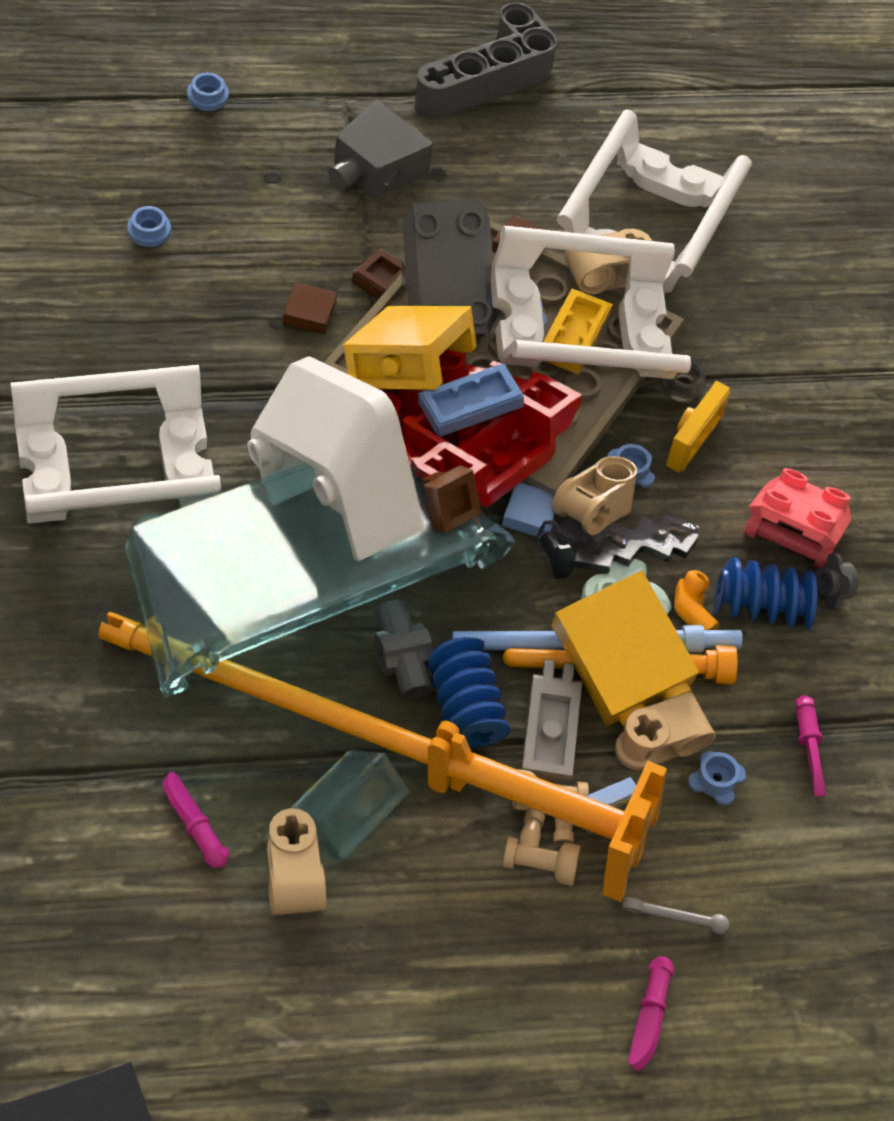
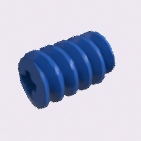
[713,557,818,631]
[428,637,511,748]

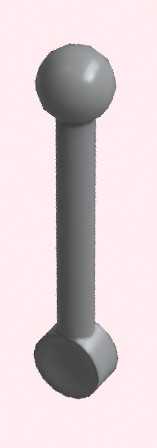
[622,897,729,934]

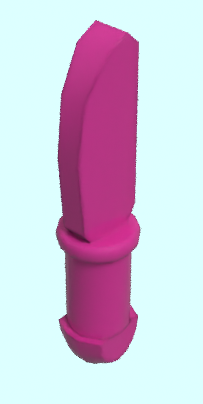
[795,695,826,797]
[162,771,229,868]
[628,956,674,1071]

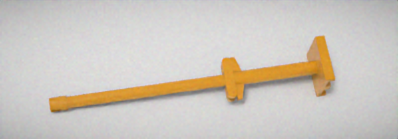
[99,612,667,902]

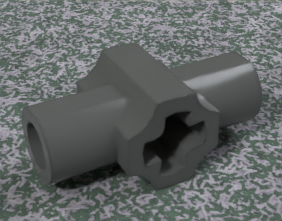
[374,599,433,701]

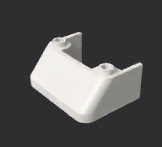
[247,356,426,561]

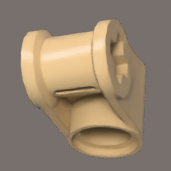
[564,229,652,295]
[552,456,637,535]
[614,692,716,771]
[267,808,326,916]

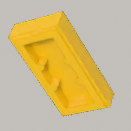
[543,289,613,375]
[666,381,730,473]

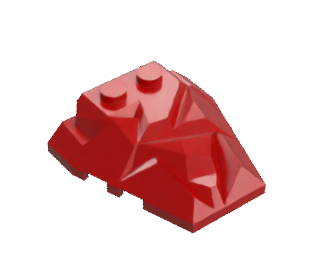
[379,349,581,507]

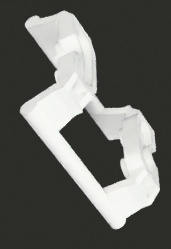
[557,110,752,293]
[490,226,691,379]
[11,365,221,524]

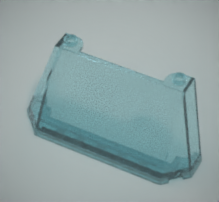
[124,463,515,698]

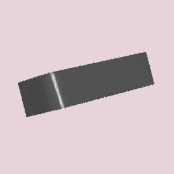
[414,2,557,119]

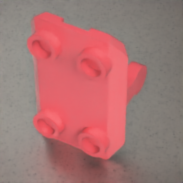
[743,468,851,569]

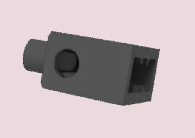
[328,100,433,197]

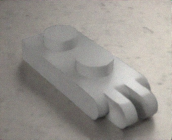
[521,659,582,786]

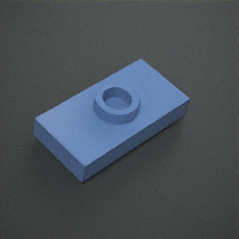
[418,363,524,437]

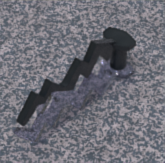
[536,513,698,579]

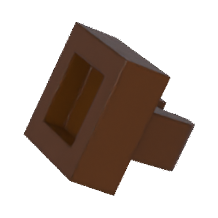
[420,466,481,533]

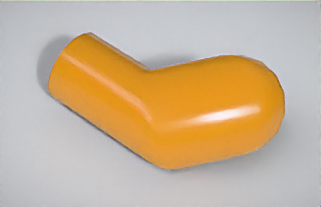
[674,570,720,630]

